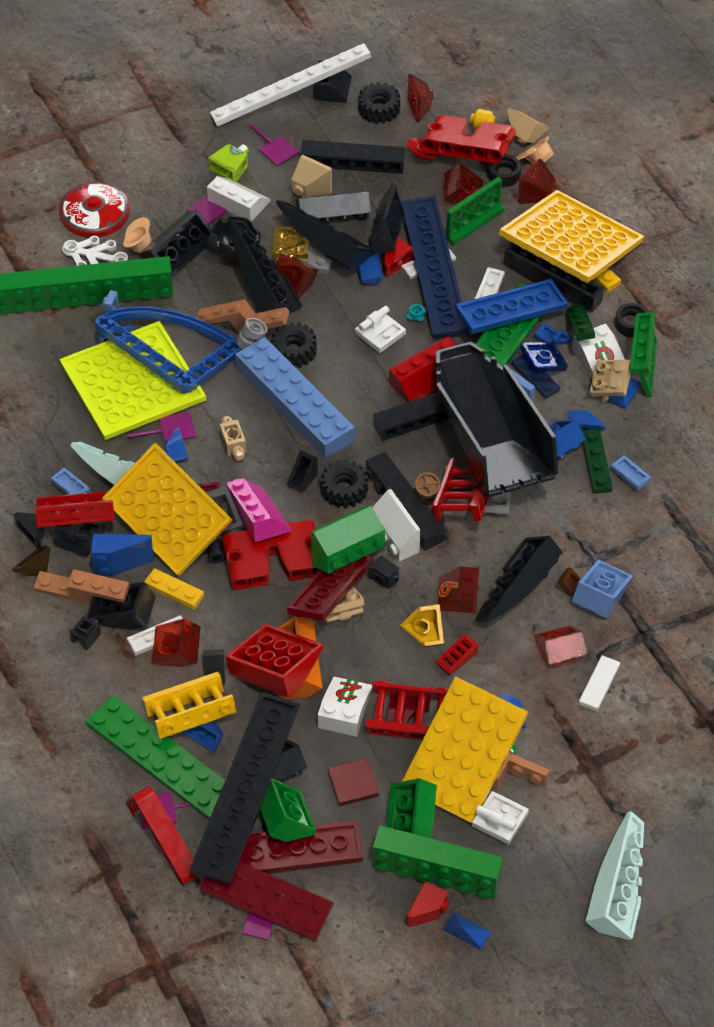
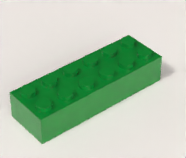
[373,825,503,899]

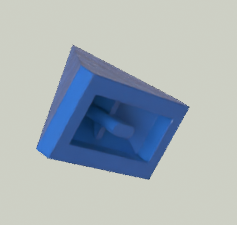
[609,377,642,409]
[182,721,224,752]
[443,912,491,950]

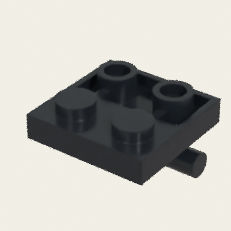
[53,522,105,557]

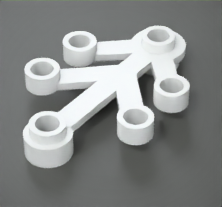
[62,236,128,266]

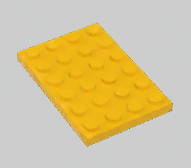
[102,443,233,576]
[402,676,529,823]

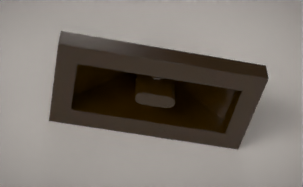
[12,546,50,575]

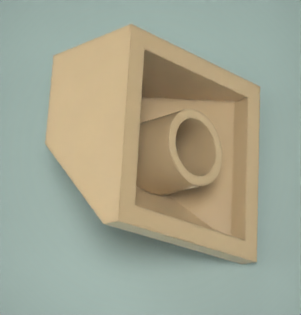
[507,108,549,144]
[291,155,332,197]

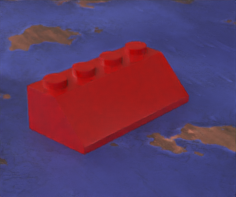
[389,337,456,403]

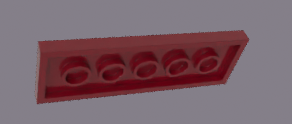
[287,555,373,621]
[240,821,363,873]
[200,861,334,942]

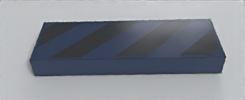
[511,353,560,399]

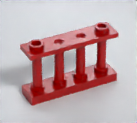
[432,459,489,521]
[35,491,115,527]
[366,680,449,741]

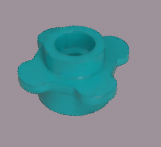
[407,304,426,322]

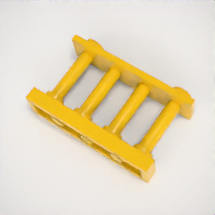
[142,672,237,739]

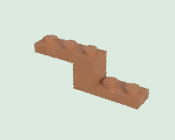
[197,299,289,333]
[33,569,130,604]
[492,753,550,789]

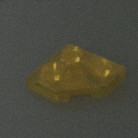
[272,227,309,259]

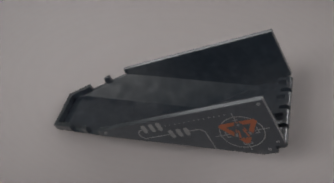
[436,342,558,497]

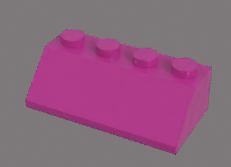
[226,478,291,542]

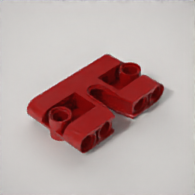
[421,115,516,163]
[222,520,320,590]

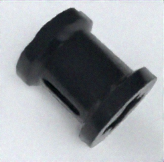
[206,538,225,564]

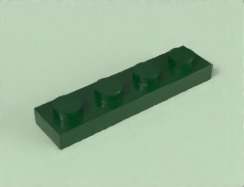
[566,304,596,341]
[582,429,613,494]

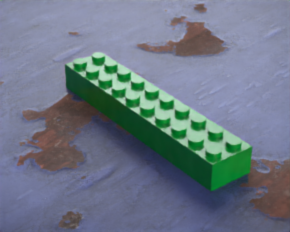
[0,256,173,314]

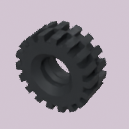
[358,82,401,124]
[271,322,317,368]
[320,459,368,508]

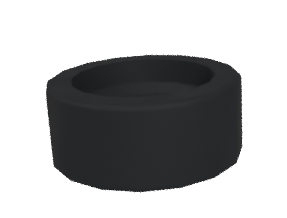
[488,154,521,187]
[615,303,649,337]

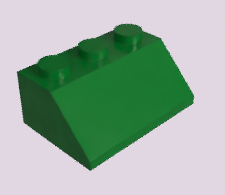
[260,778,317,842]
[386,778,437,839]

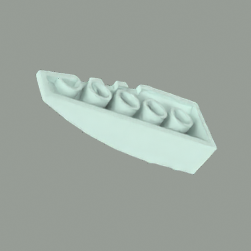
[71,442,135,485]
[586,811,644,940]

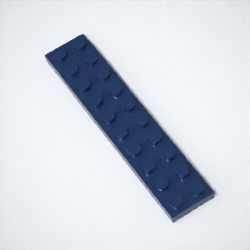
[401,195,469,339]

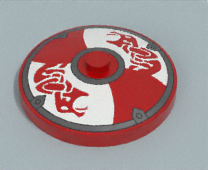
[59,182,130,238]

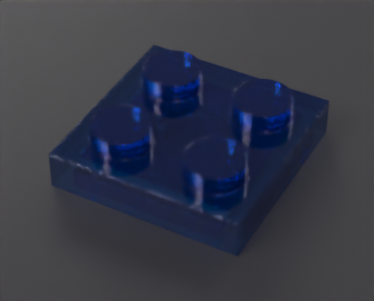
[520,342,568,372]

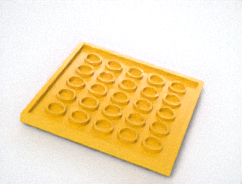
[499,190,644,283]

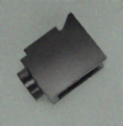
[368,556,399,589]
[69,616,101,650]

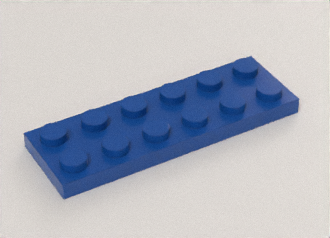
[455,279,568,334]

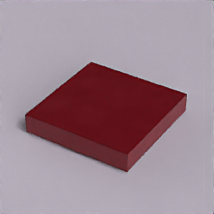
[328,759,379,806]

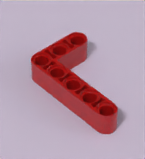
[126,786,199,886]

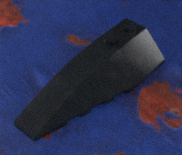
[276,200,374,269]
[229,220,303,314]
[475,535,563,622]

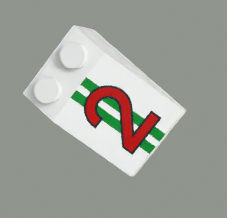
[572,324,625,379]
[318,677,372,737]

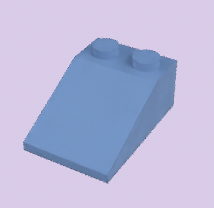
[572,559,633,618]

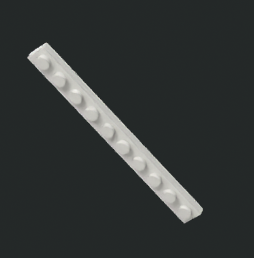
[210,43,371,127]

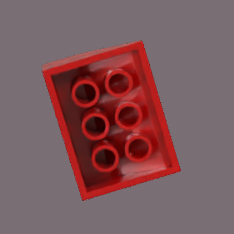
[225,623,324,697]

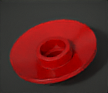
[407,138,439,159]

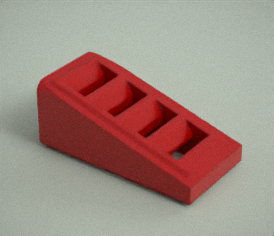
[436,634,479,676]

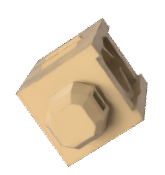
[220,416,246,461]

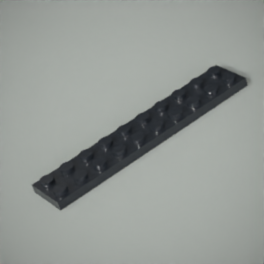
[189,692,300,886]

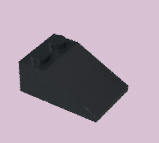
[87,582,156,630]

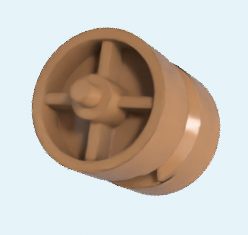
[415,472,440,504]

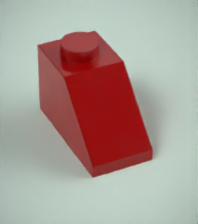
[384,237,413,278]
[407,882,450,927]

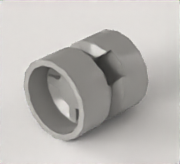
[236,317,267,350]

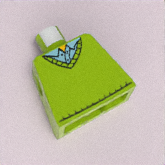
[208,144,249,182]

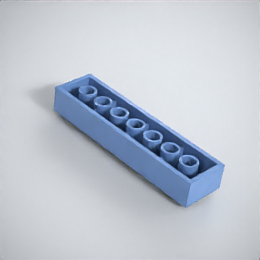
[235,337,355,459]

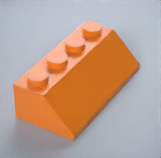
[277,616,323,700]

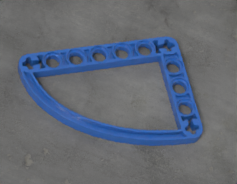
[95,306,242,393]

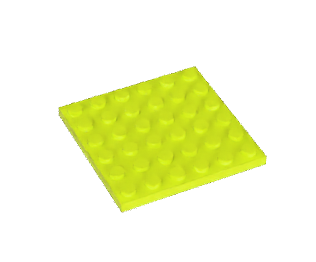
[59,321,206,440]

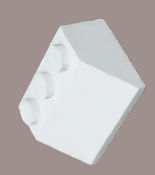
[207,176,270,222]
[372,489,420,561]

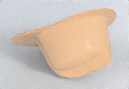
[516,136,554,165]
[123,217,152,253]

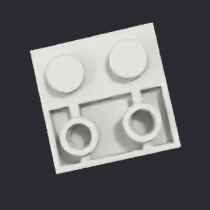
[355,305,406,353]
[472,791,529,845]

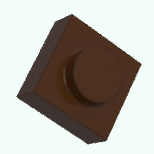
[557,567,581,596]

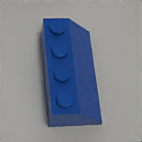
[549,420,586,459]

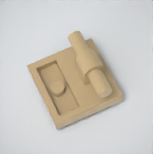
[589,360,631,402]
[324,586,364,623]

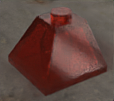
[407,74,434,122]
[518,158,556,204]
[276,253,319,298]

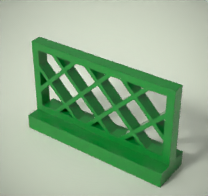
[444,177,505,246]
[630,312,658,397]

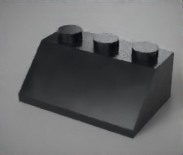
[272,739,308,782]

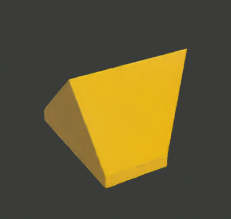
[400,604,444,646]

